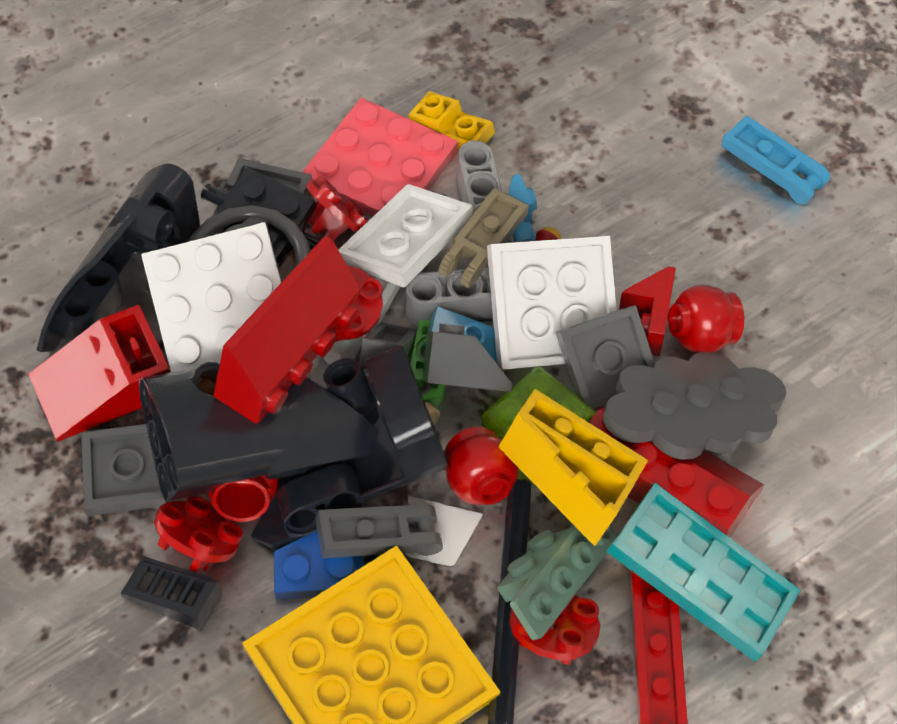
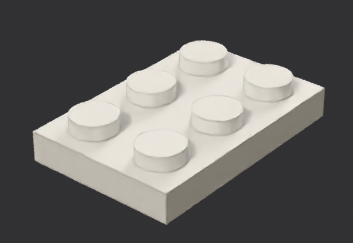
[338,184,473,288]

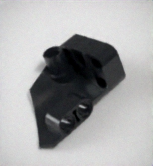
[36,163,201,352]
[251,345,450,549]
[139,362,380,501]

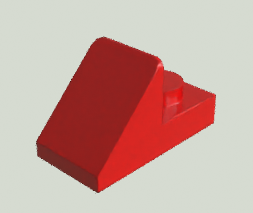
[619,266,676,356]

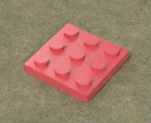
[302,98,458,217]

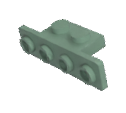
[497,524,616,640]

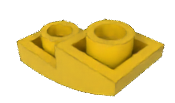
[408,91,495,151]

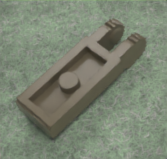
[438,188,529,289]

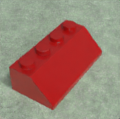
[213,236,361,425]
[589,406,764,538]

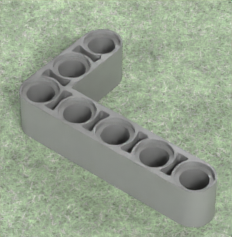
[404,141,514,326]

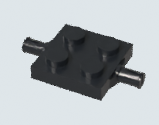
[200,167,321,267]

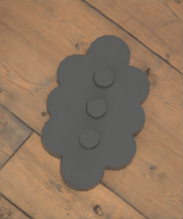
[603,352,786,459]

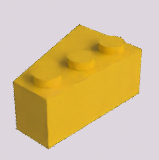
[499,389,648,546]

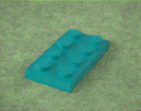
[606,483,801,662]

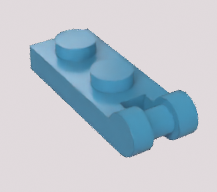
[721,115,830,205]

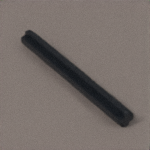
[488,479,532,724]

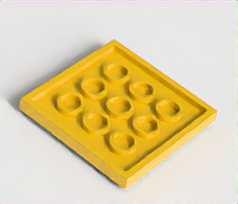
[242,545,500,724]

